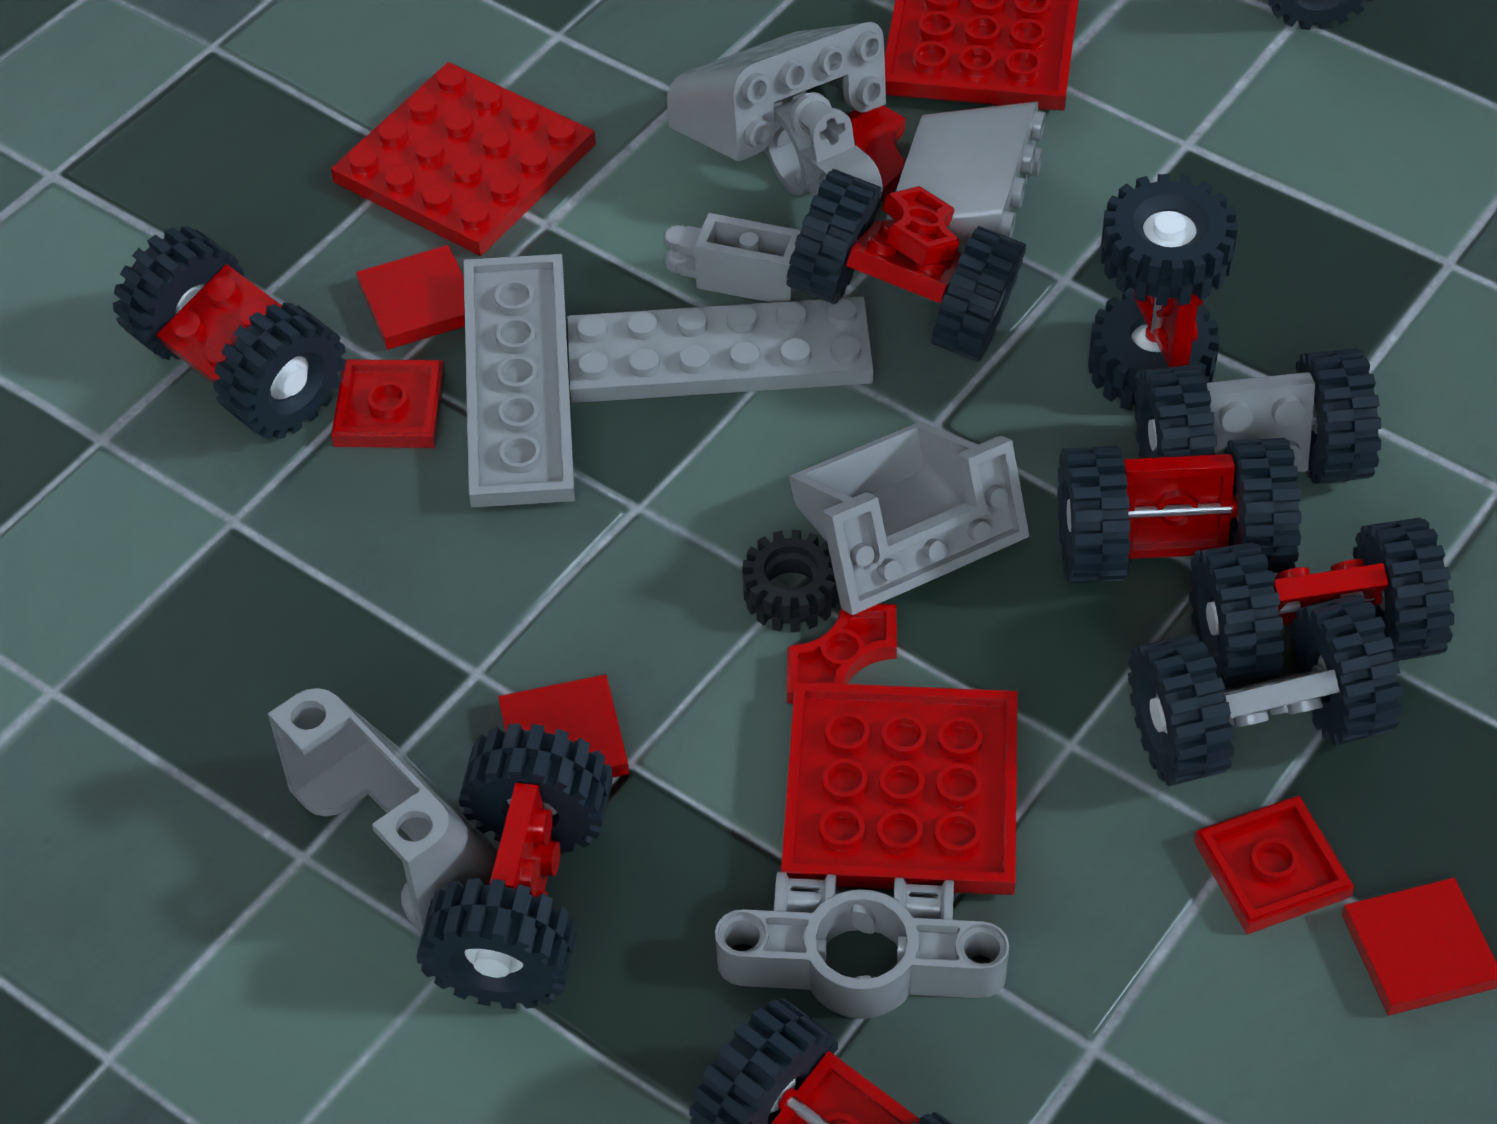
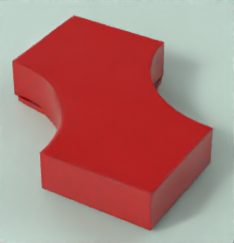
[847,105,906,201]
[882,186,960,267]
[787,604,897,704]

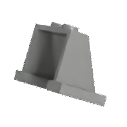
[789,421,1030,615]

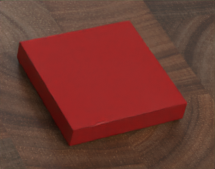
[356,245,465,350]
[331,359,445,448]
[498,674,629,778]
[1194,795,1355,935]
[1342,877,1497,1016]

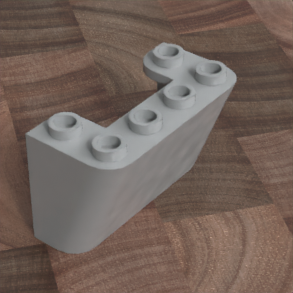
[667,22,886,162]
[886,101,1046,253]
[267,688,498,933]

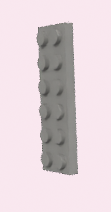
[464,254,575,508]
[567,296,873,403]

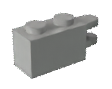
[664,213,801,303]

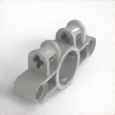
[763,90,883,196]
[715,872,1010,1019]

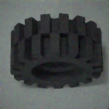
[742,530,839,632]

